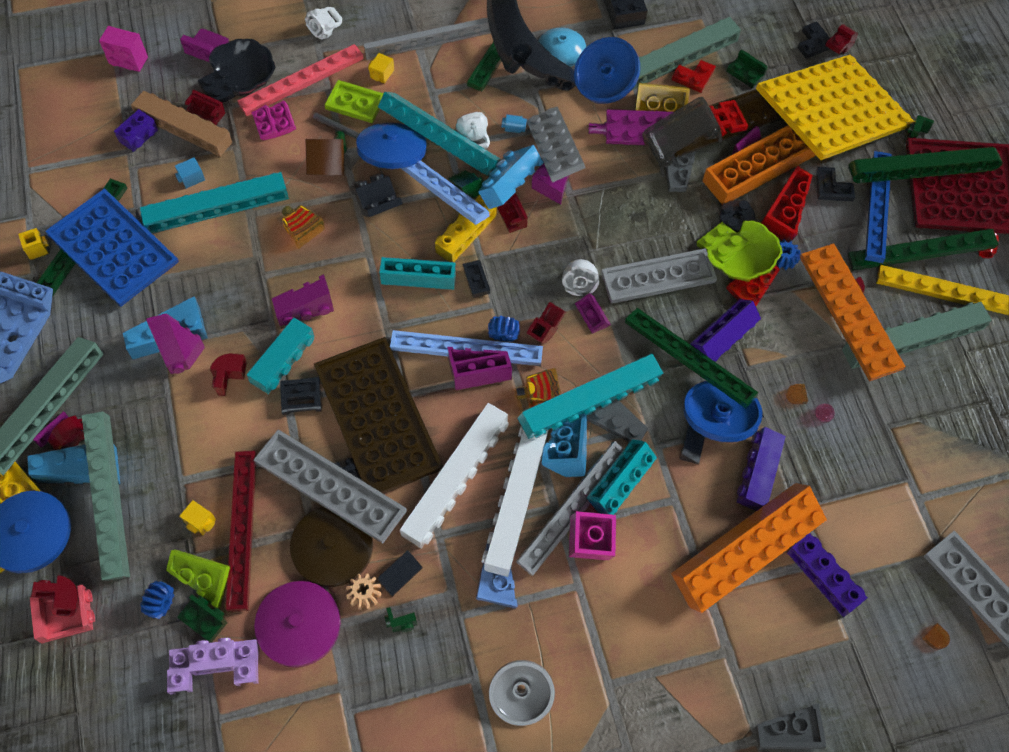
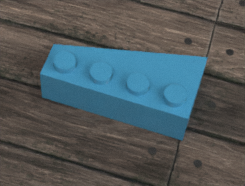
[123,296,207,359]

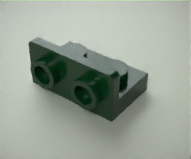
[726,49,768,89]
[177,594,228,643]

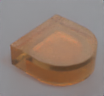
[786,384,808,404]
[922,623,950,650]

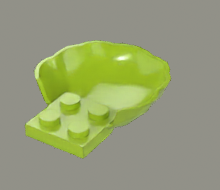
[697,221,783,282]

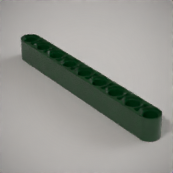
[848,147,1003,183]

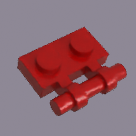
[707,100,748,136]

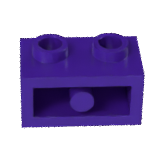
[114,109,158,152]

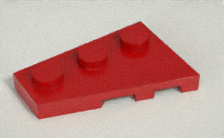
[726,265,780,306]

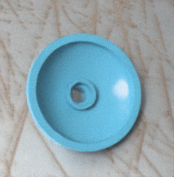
[538,28,586,67]

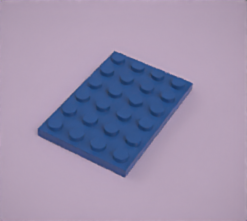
[45,188,179,307]

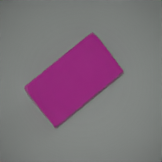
[732,126,762,155]
[575,293,611,334]
[33,411,68,448]

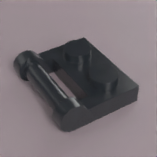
[280,377,322,415]

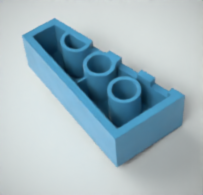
[478,145,544,209]
[28,444,120,485]

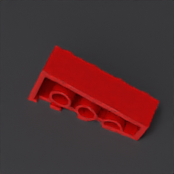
[761,166,813,243]

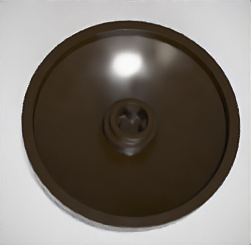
[290,507,373,587]

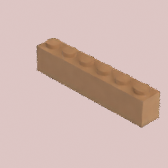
[131,90,232,157]

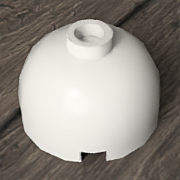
[562,259,599,296]

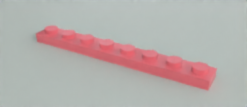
[237,44,364,116]

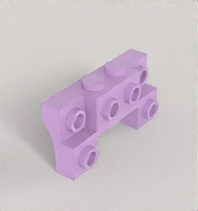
[167,638,259,695]

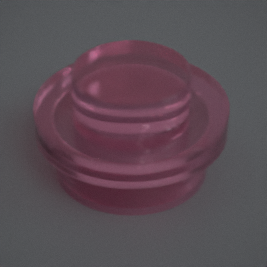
[815,404,835,423]

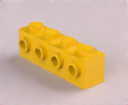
[435,196,497,262]

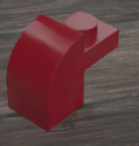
[826,24,858,54]
[526,302,566,343]
[210,353,247,396]
[48,415,85,450]
[31,575,78,617]

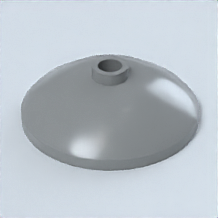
[489,660,555,726]

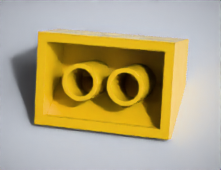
[635,83,690,117]

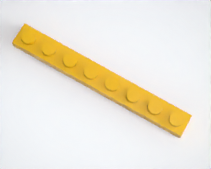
[876,265,1009,315]

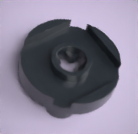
[719,200,755,233]

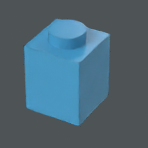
[175,157,205,189]

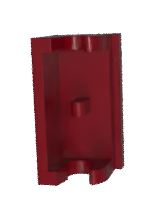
[185,89,226,125]
[497,192,528,233]

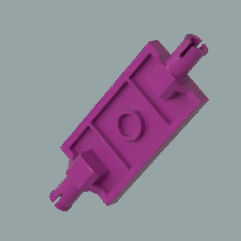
[588,109,675,146]

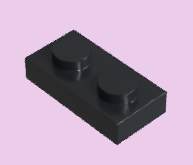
[462,260,490,298]

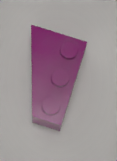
[532,163,570,205]
[271,274,334,326]
[447,347,512,390]

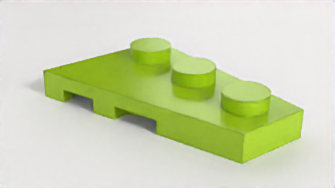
[166,549,230,608]

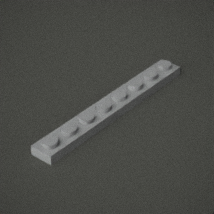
[364,17,491,60]
[516,441,624,576]

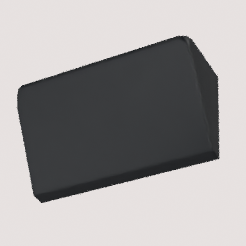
[680,423,705,465]
[377,550,423,597]

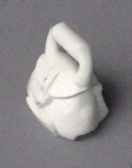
[305,7,342,39]
[456,112,490,149]

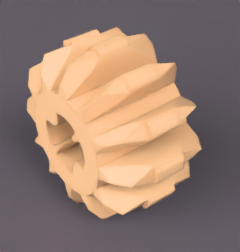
[346,573,382,610]

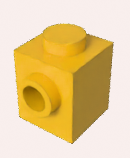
[368,53,394,84]
[18,228,49,260]
[180,500,216,535]

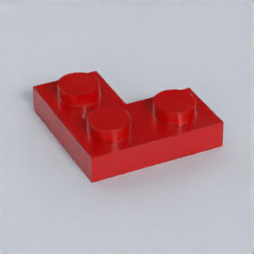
[671,60,716,93]

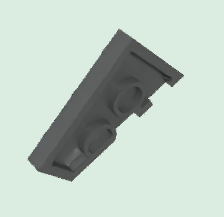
[663,145,697,192]

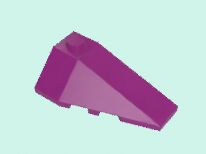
[146,313,205,374]

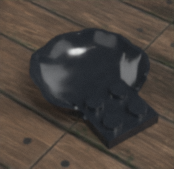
[198,39,276,103]

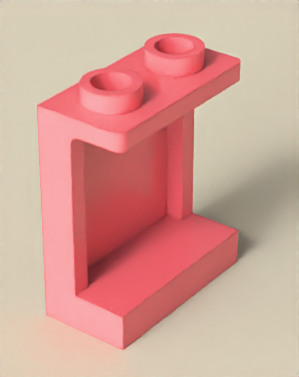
[30,585,95,643]

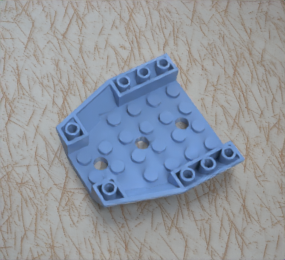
[0,272,53,383]

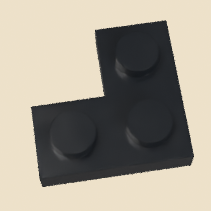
[797,21,830,59]
[816,167,855,201]

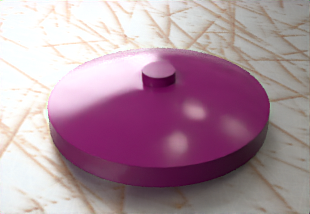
[254,581,341,667]

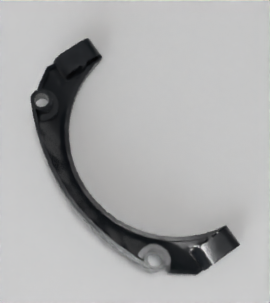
[487,0,575,91]

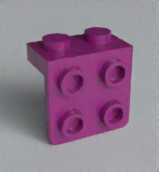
[180,29,229,63]

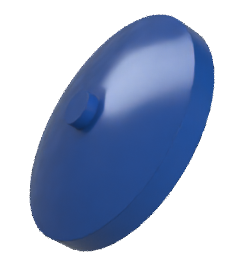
[574,37,640,104]
[356,123,427,169]
[683,381,763,442]
[0,491,71,573]

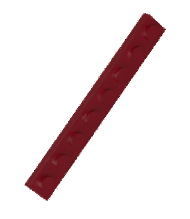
[226,451,257,612]

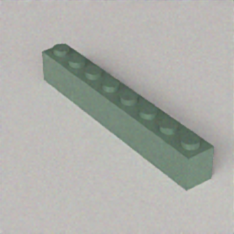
[631,17,741,91]
[842,302,992,369]
[0,337,104,475]
[82,412,130,581]

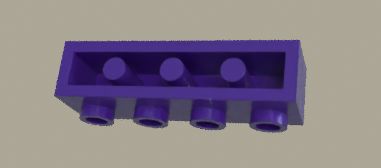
[690,299,761,362]
[737,427,786,511]
[787,533,868,618]

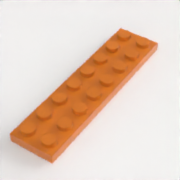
[800,243,906,382]

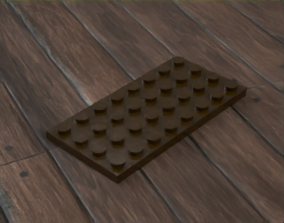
[314,337,443,494]

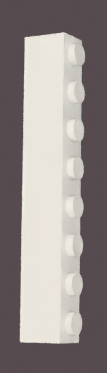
[400,403,509,548]
[481,426,549,577]

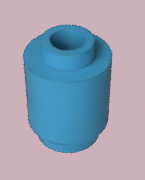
[501,114,527,133]

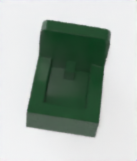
[907,115,934,138]
[384,607,417,633]

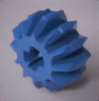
[776,239,801,271]
[488,316,520,342]
[140,581,174,619]

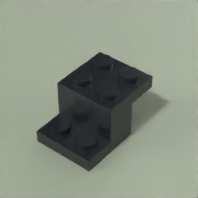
[350,173,403,217]

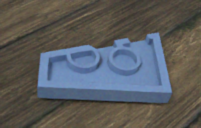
[476,539,518,609]

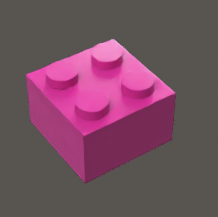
[99,26,148,72]
[569,511,616,561]

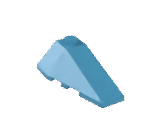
[542,413,587,477]

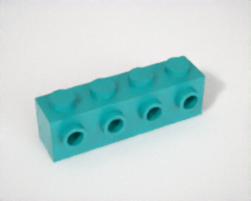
[379,257,456,290]
[247,318,315,394]
[587,439,657,515]

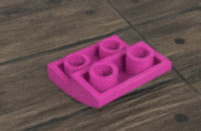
[251,100,296,140]

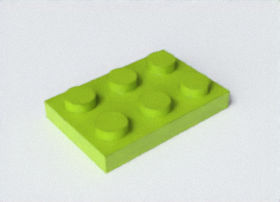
[325,80,384,124]

